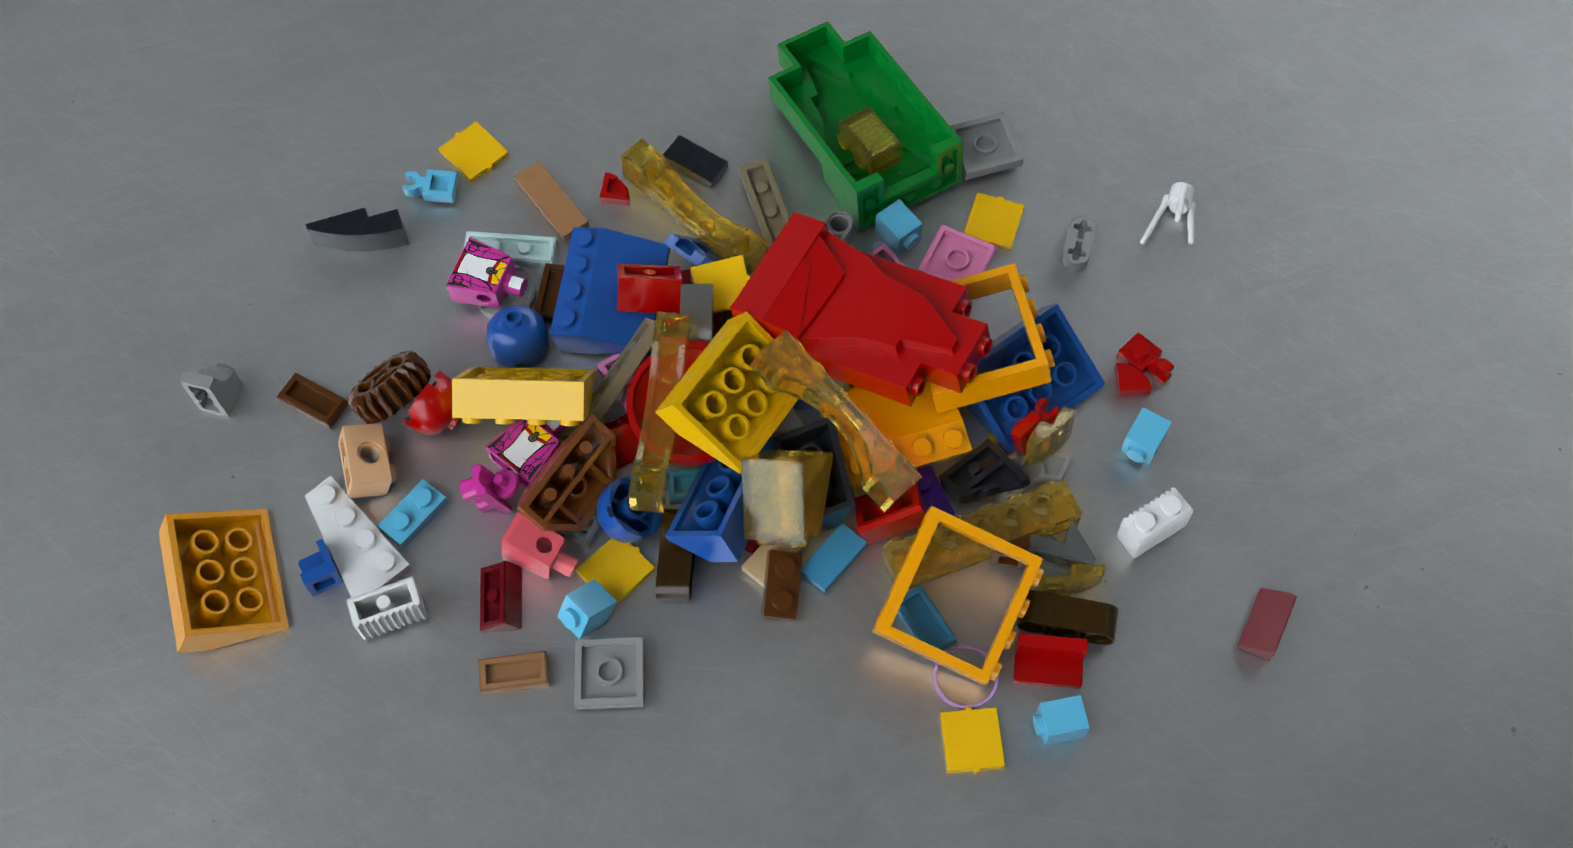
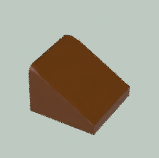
[991,535,1030,569]

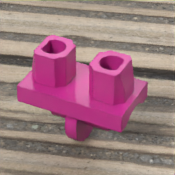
[459,464,520,514]

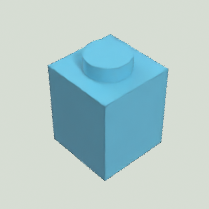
[875,199,923,255]
[1120,407,1172,465]
[557,579,617,639]
[1033,695,1090,746]

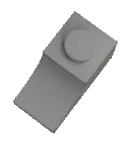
[179,363,243,417]

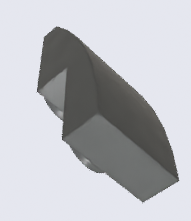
[680,284,714,343]

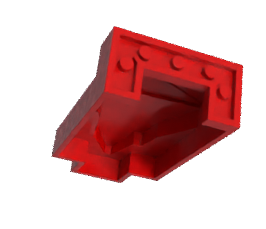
[730,212,992,407]

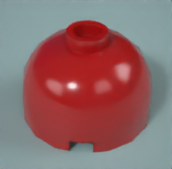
[402,371,462,436]

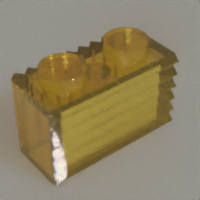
[837,106,902,175]

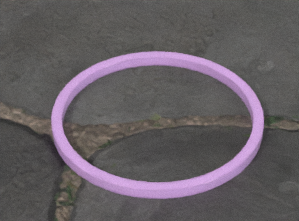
[933,645,999,709]

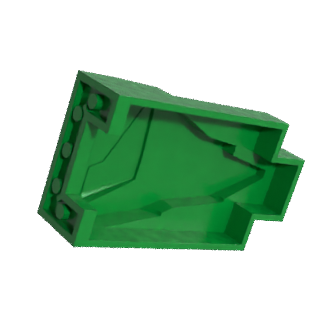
[768,21,963,232]

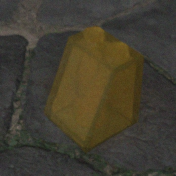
[741,449,833,548]

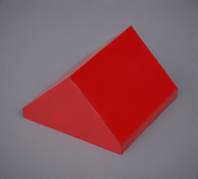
[855,476,927,545]

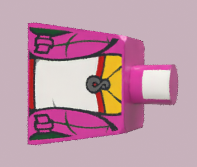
[446,237,527,308]
[485,419,566,488]

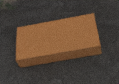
[478,651,550,695]

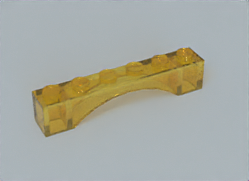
[620,138,770,277]
[628,311,691,513]
[750,330,922,512]

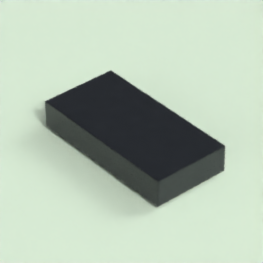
[662,135,728,188]

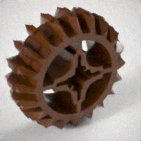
[348,350,431,424]

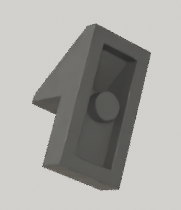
[1028,521,1096,576]

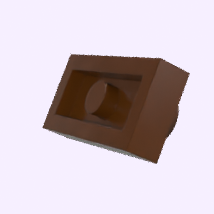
[761,550,803,622]

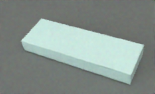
[463,231,558,268]

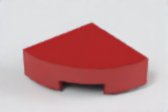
[600,172,630,206]
[1115,363,1152,396]

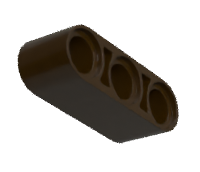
[655,508,695,602]
[1016,590,1118,645]

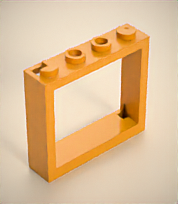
[928,263,1055,413]
[871,506,1044,685]

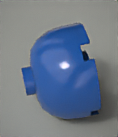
[486,305,549,368]
[596,475,663,543]

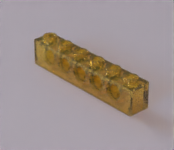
[881,480,1082,589]

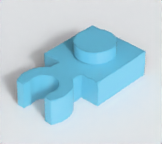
[402,169,459,203]

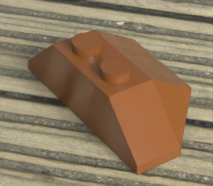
[517,414,617,532]

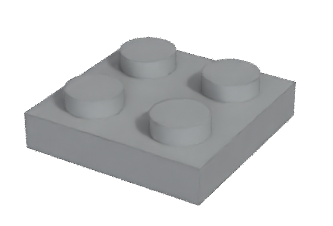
[950,112,1023,180]
[574,637,644,710]

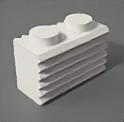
[1116,487,1194,558]
[347,577,428,641]

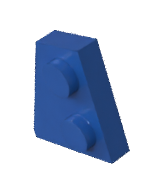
[664,233,722,266]

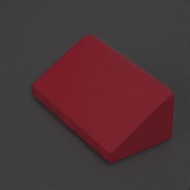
[480,560,522,632]
[1237,588,1297,661]

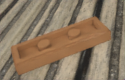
[514,161,589,242]

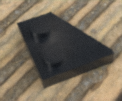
[939,438,1030,503]

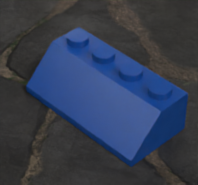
[665,438,781,562]

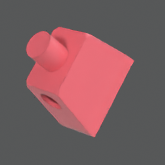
[501,512,580,579]

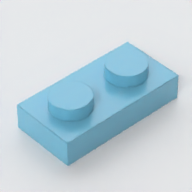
[377,479,448,549]

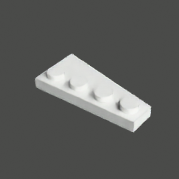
[304,476,412,598]

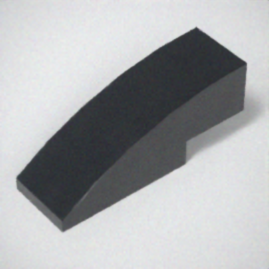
[305,208,409,251]

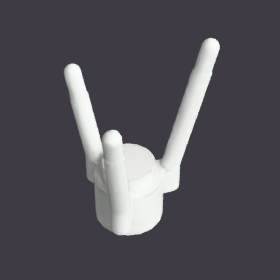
[1140,182,1196,245]

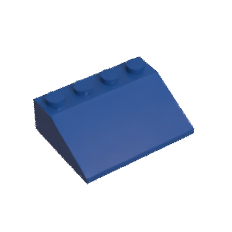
[549,227,671,355]
[966,304,1105,453]

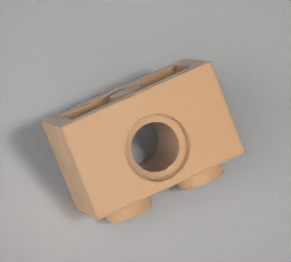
[338,423,396,498]

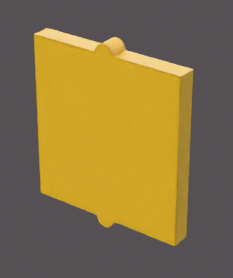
[438,121,509,183]
[964,192,1025,251]
[690,255,750,314]
[576,538,656,606]
[940,707,1005,774]

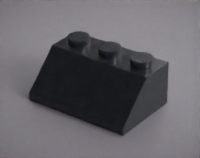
[773,416,857,537]

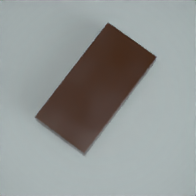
[535,263,565,323]
[277,373,349,429]

